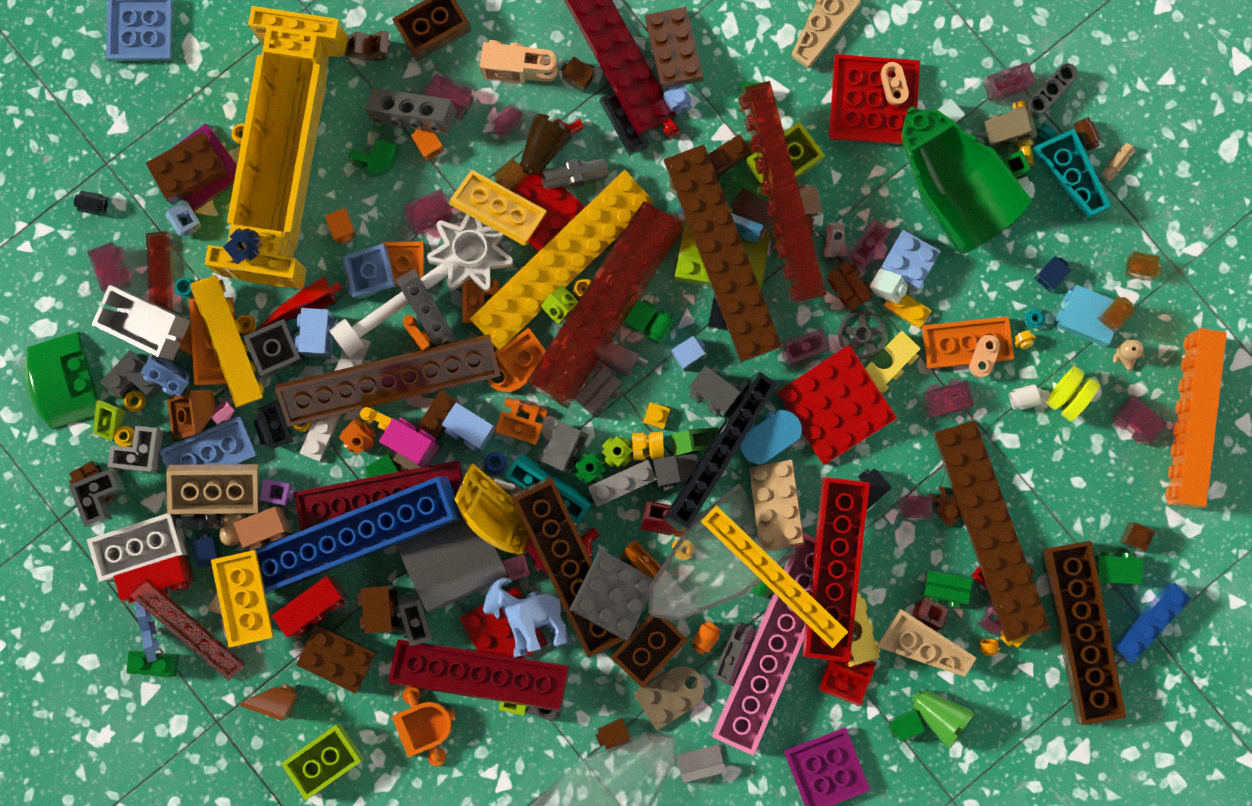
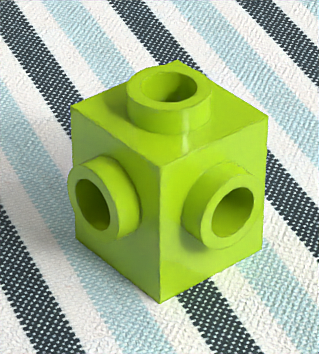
[541,286,580,325]
[602,436,633,468]

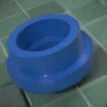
[485,452,507,474]

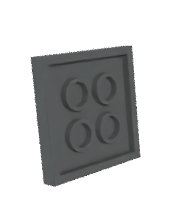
[569,550,657,641]

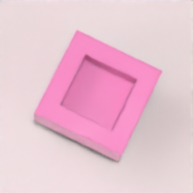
[212,399,234,425]
[503,554,531,581]

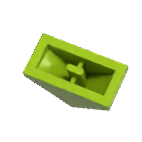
[93,400,127,442]

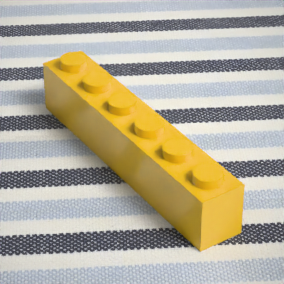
[190,275,265,409]

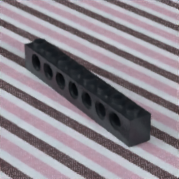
[663,372,777,531]

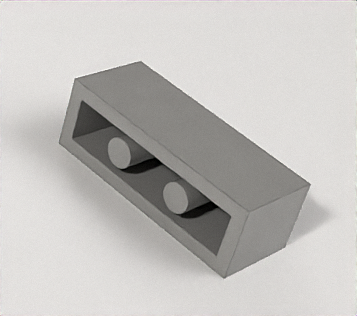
[588,460,657,508]

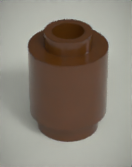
[1073,117,1102,151]

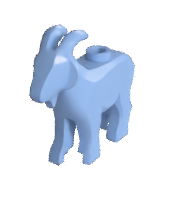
[483,578,572,658]

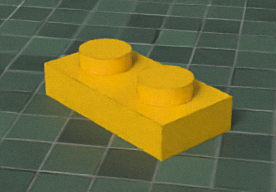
[883,294,932,329]

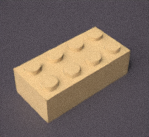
[166,464,259,514]

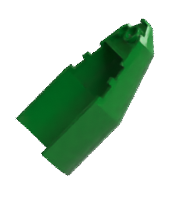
[901,107,1033,254]

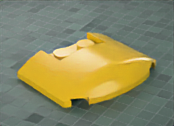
[454,463,529,555]

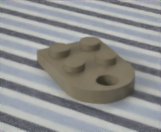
[633,666,704,731]

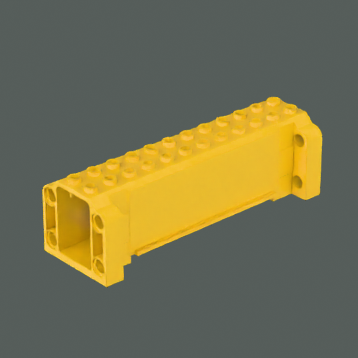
[204,6,348,289]

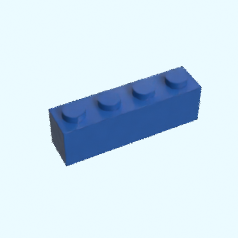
[1112,583,1192,664]

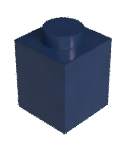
[1034,256,1071,292]
[191,534,222,568]

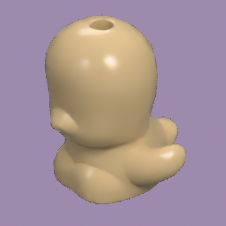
[1113,340,1145,370]
[220,513,246,546]

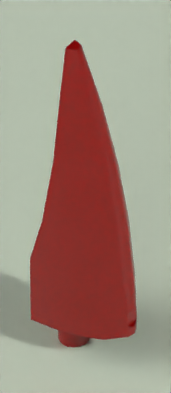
[255,276,343,331]

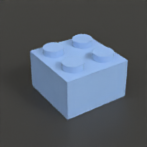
[880,230,941,292]
[295,308,335,359]
[442,403,496,452]

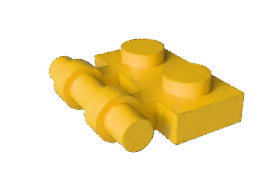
[360,407,392,431]

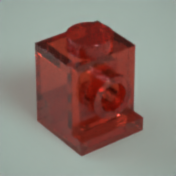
[911,597,948,631]

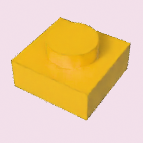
[643,402,670,430]

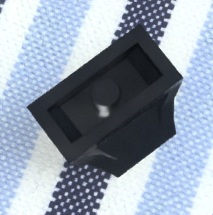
[254,401,294,449]

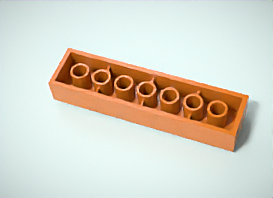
[1165,328,1227,509]

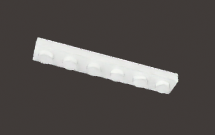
[300,338,371,462]

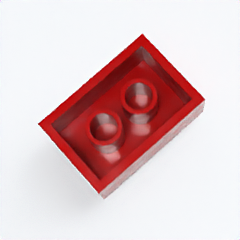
[113,556,195,604]
[272,576,348,638]

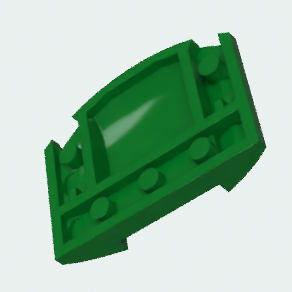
[24,332,98,429]

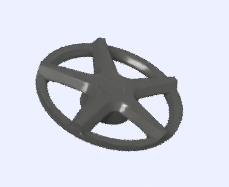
[838,310,887,359]

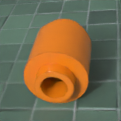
[691,621,722,655]

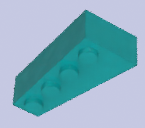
[1032,129,1111,219]

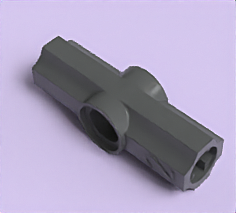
[541,159,609,190]

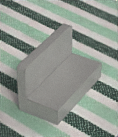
[676,744,726,783]

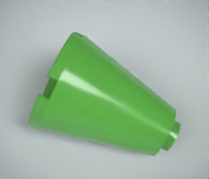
[912,689,976,749]

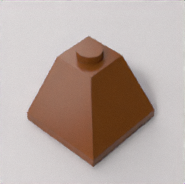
[167,390,216,441]
[240,683,300,721]

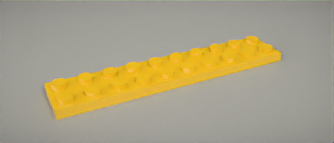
[469,170,654,350]

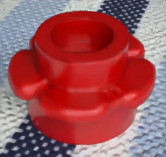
[662,118,682,138]

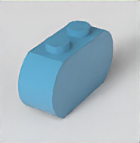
[740,410,802,466]

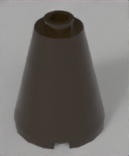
[520,114,572,176]

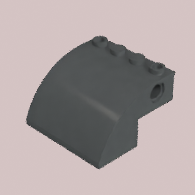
[397,517,509,614]

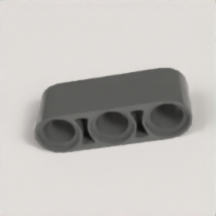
[1026,63,1078,119]

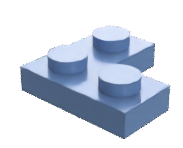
[135,599,159,662]

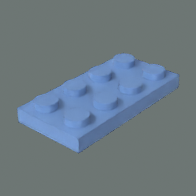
[159,416,258,469]

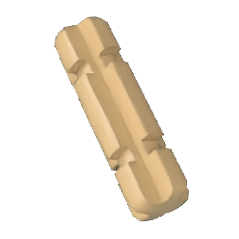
[1102,143,1135,181]

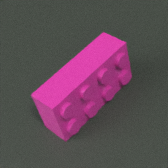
[379,417,441,467]

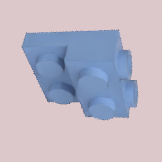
[342,244,395,300]
[141,354,190,397]

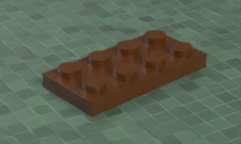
[645,7,704,89]

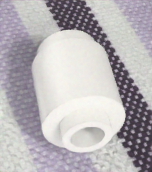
[1009,384,1043,410]

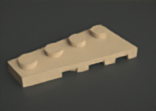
[791,0,861,69]
[876,609,976,677]

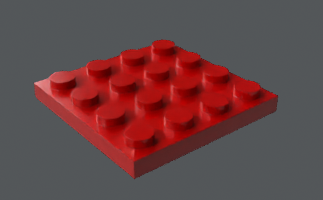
[828,54,920,145]
[776,345,898,465]

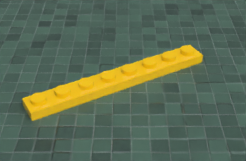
[701,505,848,648]

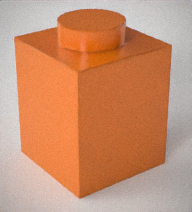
[411,129,444,162]
[325,208,357,244]

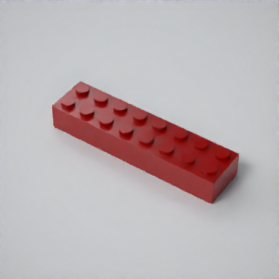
[802,477,870,662]

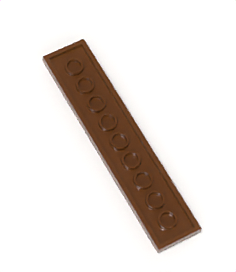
[663,144,782,363]
[275,334,500,427]
[933,420,1050,642]

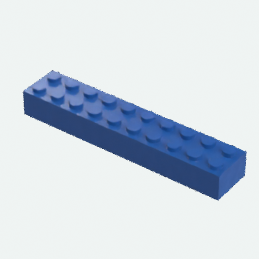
[255,476,463,595]

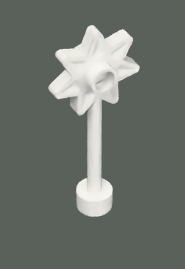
[329,214,513,358]

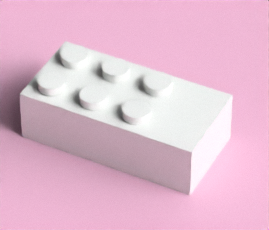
[87,513,190,582]

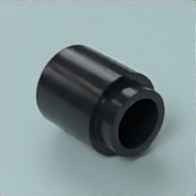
[74,191,108,215]

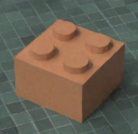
[233,507,292,551]

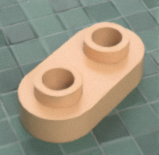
[881,62,909,106]
[969,335,1000,378]

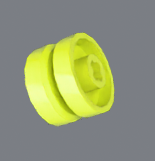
[1045,365,1100,422]

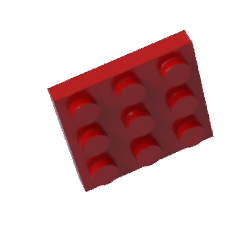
[513,169,585,252]
[459,586,549,659]

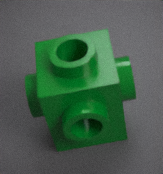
[574,452,606,484]

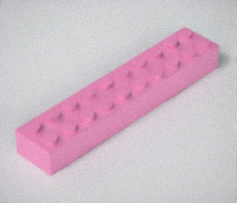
[712,533,815,756]

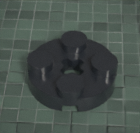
[175,514,221,530]

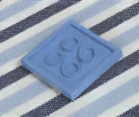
[106,0,173,61]

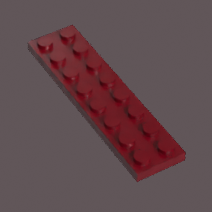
[564,0,677,135]
[293,460,463,531]
[388,639,570,712]

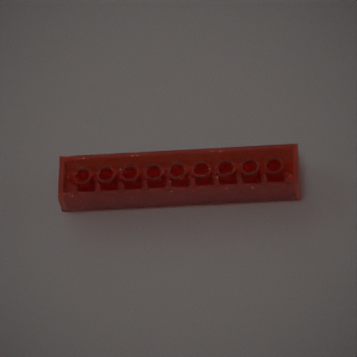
[738,81,827,305]
[527,201,683,409]

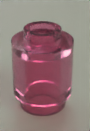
[492,104,523,137]

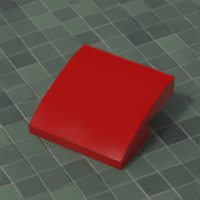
[818,660,877,707]

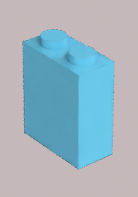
[1056,285,1125,347]

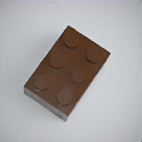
[392,0,471,62]
[146,131,229,206]
[358,586,400,634]
[610,609,688,689]
[296,624,379,694]

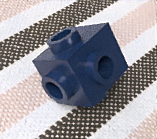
[223,228,263,265]

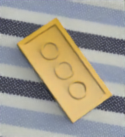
[449,169,546,246]
[211,550,274,648]

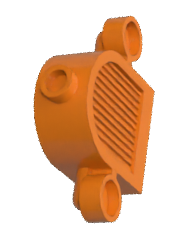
[392,687,457,766]

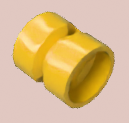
[632,431,664,461]

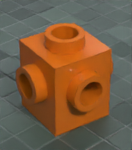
[339,417,376,455]

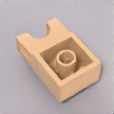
[480,40,558,84]

